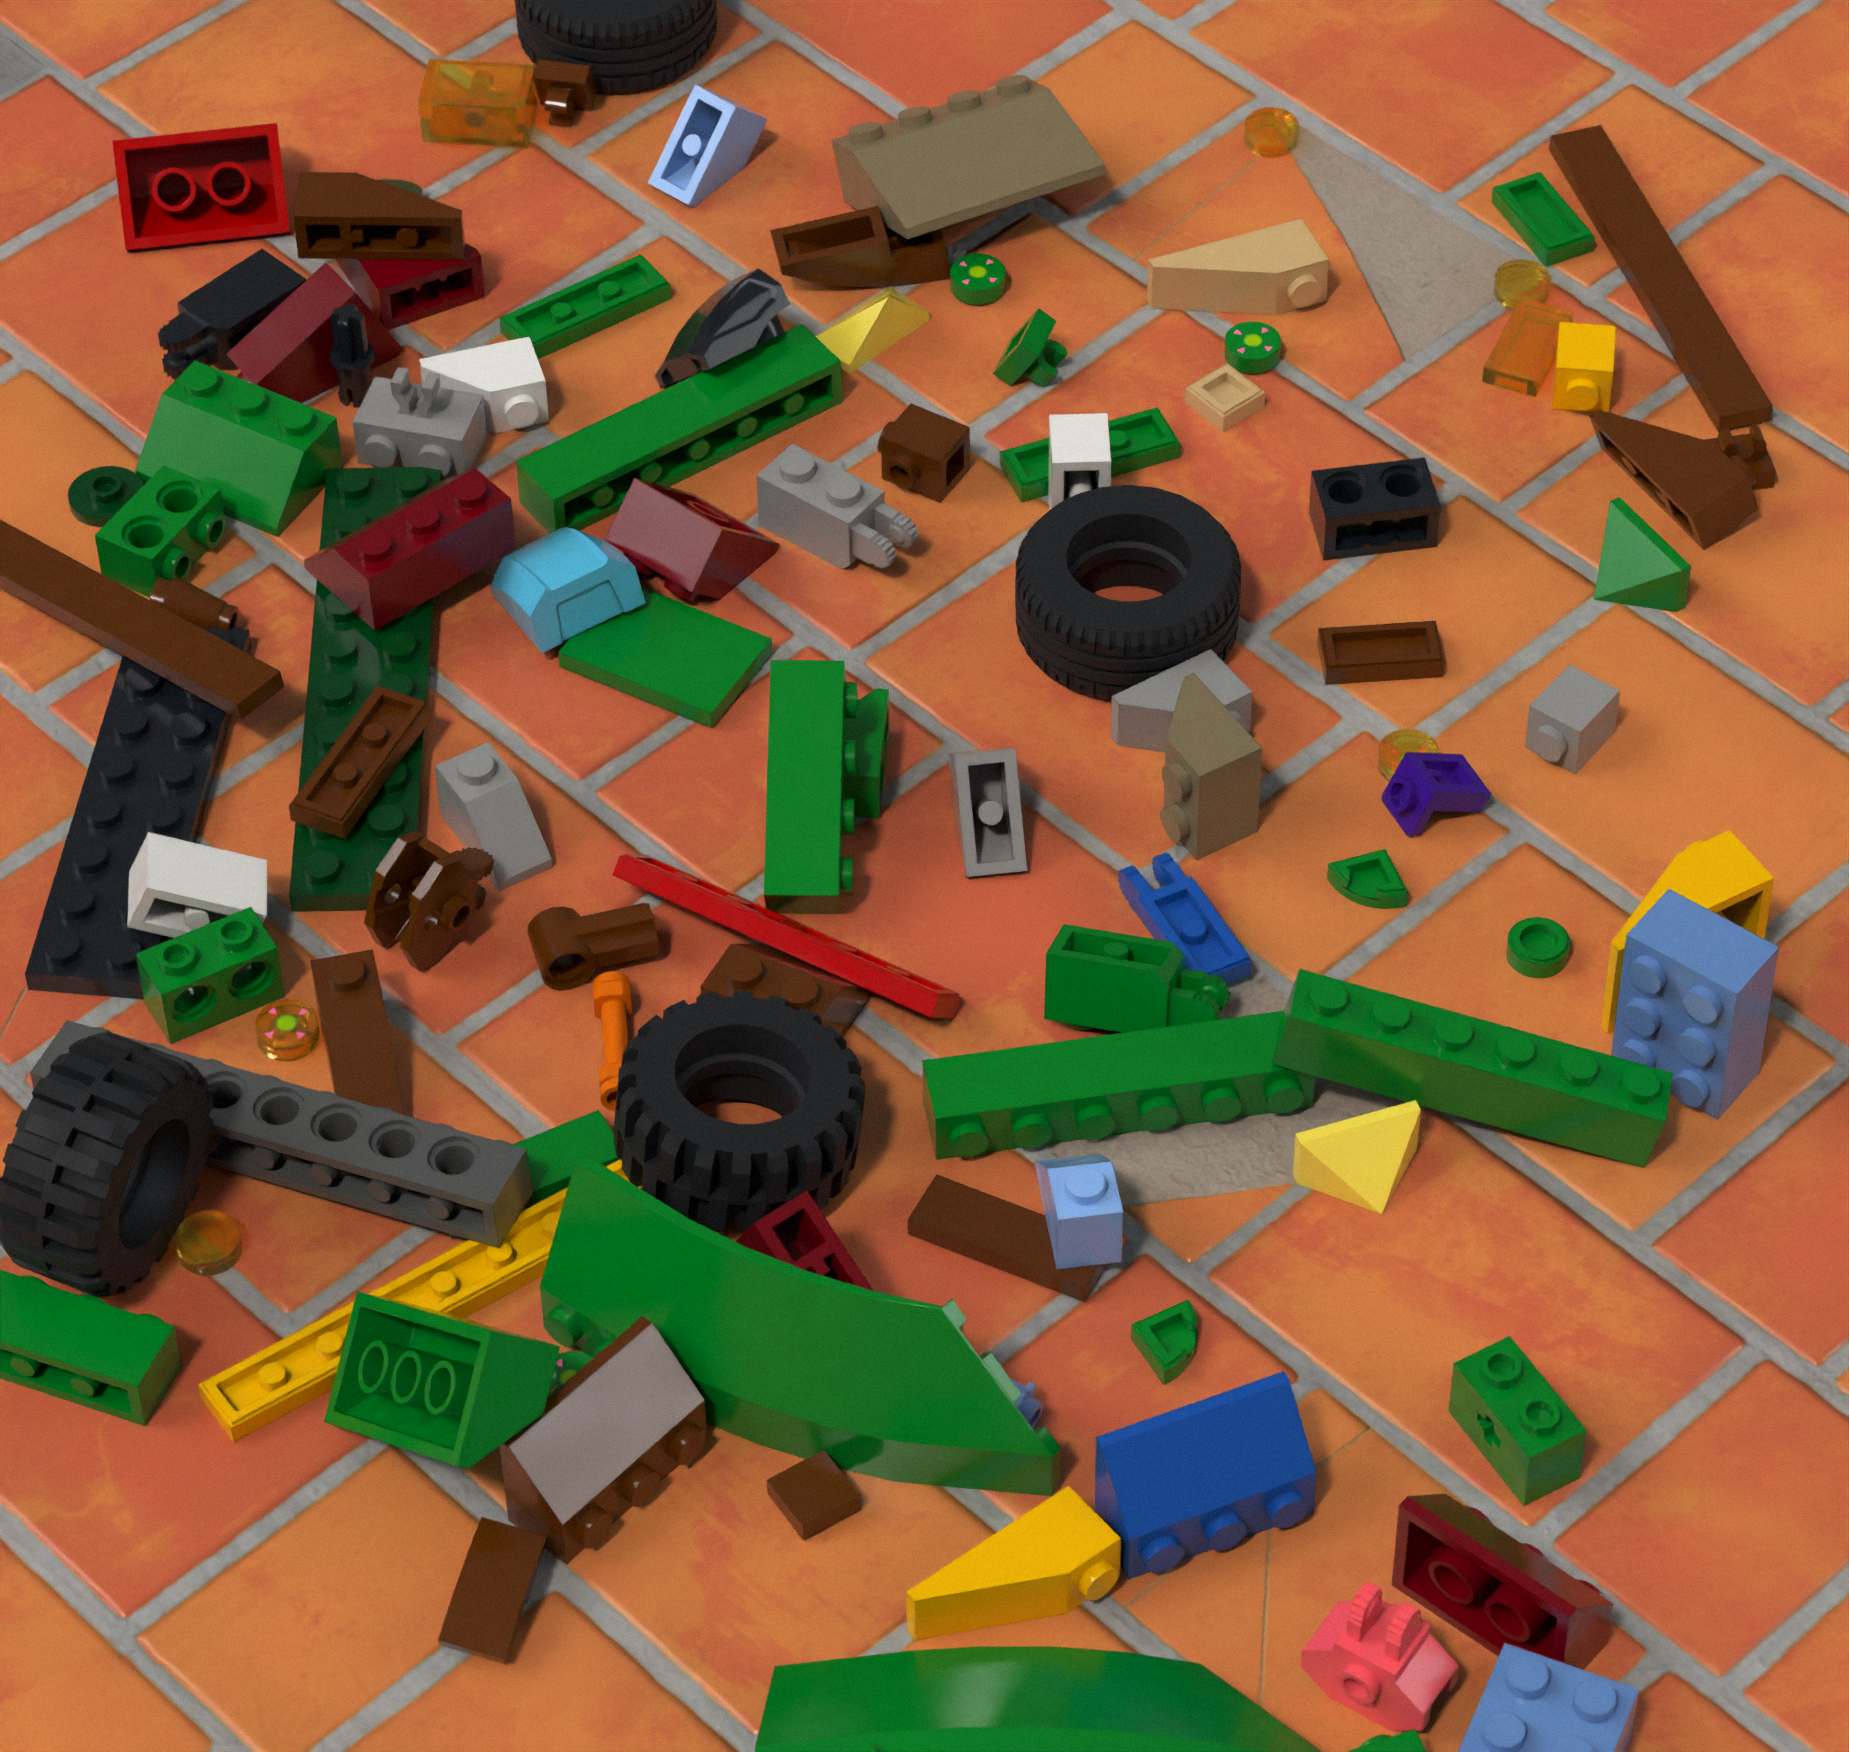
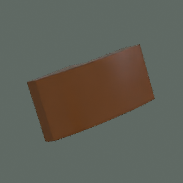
[438,1517,548,1664]

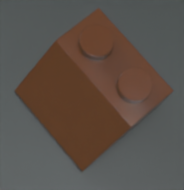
[700,943,873,1037]

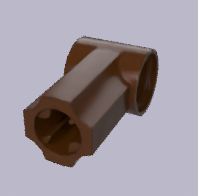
[527,903,659,990]

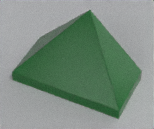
[1594,497,1691,612]

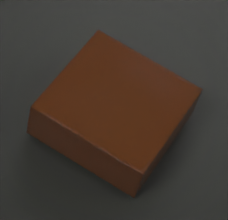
[767,1450,861,1540]

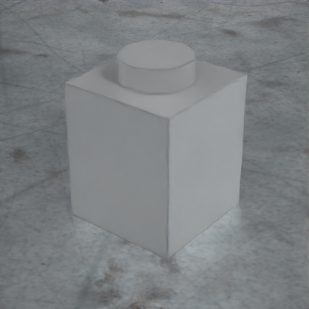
[1525,664,1620,774]

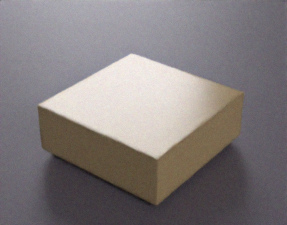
[1185,363,1265,432]

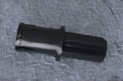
[329,304,375,408]

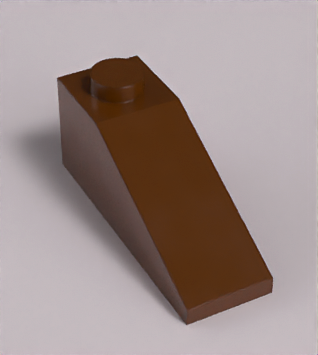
[293,172,466,260]
[1589,409,1759,550]
[310,949,405,1115]

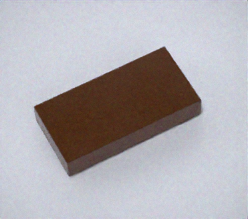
[1317,621,1444,685]

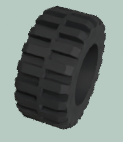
[613,991,865,1233]
[0,1032,213,1298]

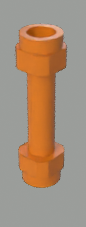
[593,971,632,1111]

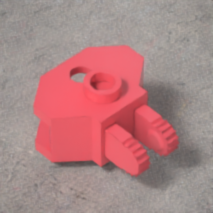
[1301,1581,1459,1731]

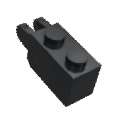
[158,249,306,379]

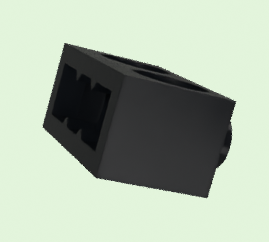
[1309,457,1440,561]

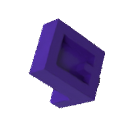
[1381,752,1491,836]

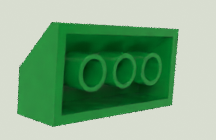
[324,1292,560,1469]

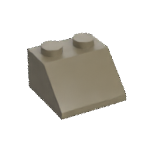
[1160,673,1262,860]

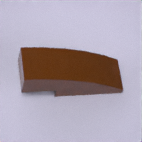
[770,206,950,287]

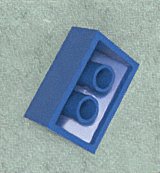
[1094,1371,1317,1580]

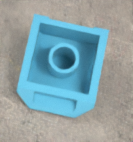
[490,527,646,653]

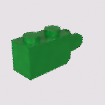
[1044,924,1231,1033]

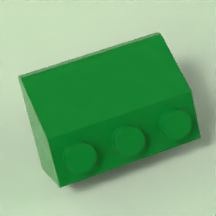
[135,360,343,537]

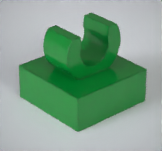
[993,308,1068,387]

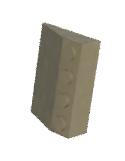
[832,75,1107,239]

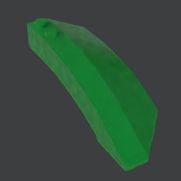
[540,1154,1061,1496]
[755,1646,1322,1752]

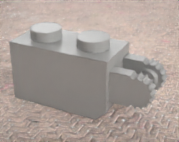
[756,444,919,569]

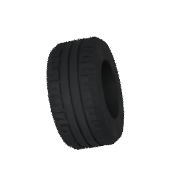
[515,0,717,94]
[1015,485,1241,701]

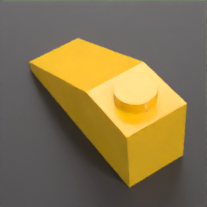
[906,1485,1121,1640]

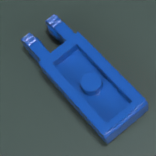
[1117,852,1251,984]

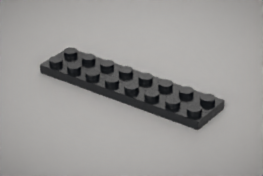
[25,627,252,1000]

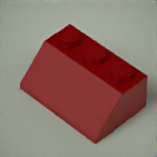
[112,123,290,251]

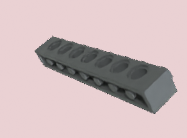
[30,1020,533,1248]

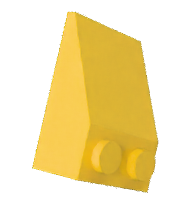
[1600,830,1774,1034]

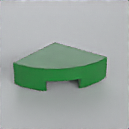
[1327,849,1408,909]
[1131,1299,1197,1385]

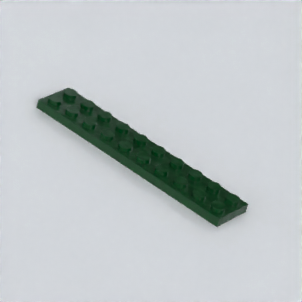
[289,467,443,912]

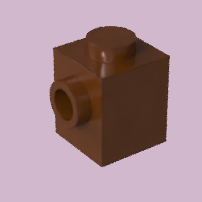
[878,403,970,503]

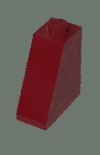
[335,243,485,330]
[226,262,404,403]

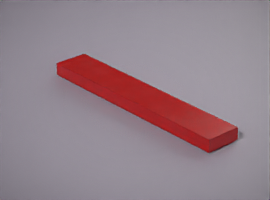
[612,854,962,1018]

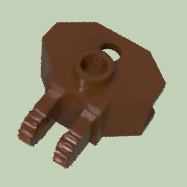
[364,831,494,971]

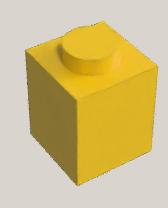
[1552,322,1616,413]

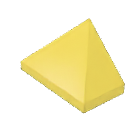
[816,286,930,374]
[1293,1100,1421,1215]

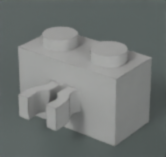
[353,367,487,479]

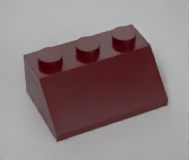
[304,468,516,631]
[1391,1493,1614,1670]

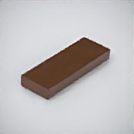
[289,685,432,839]
[908,1174,1107,1302]

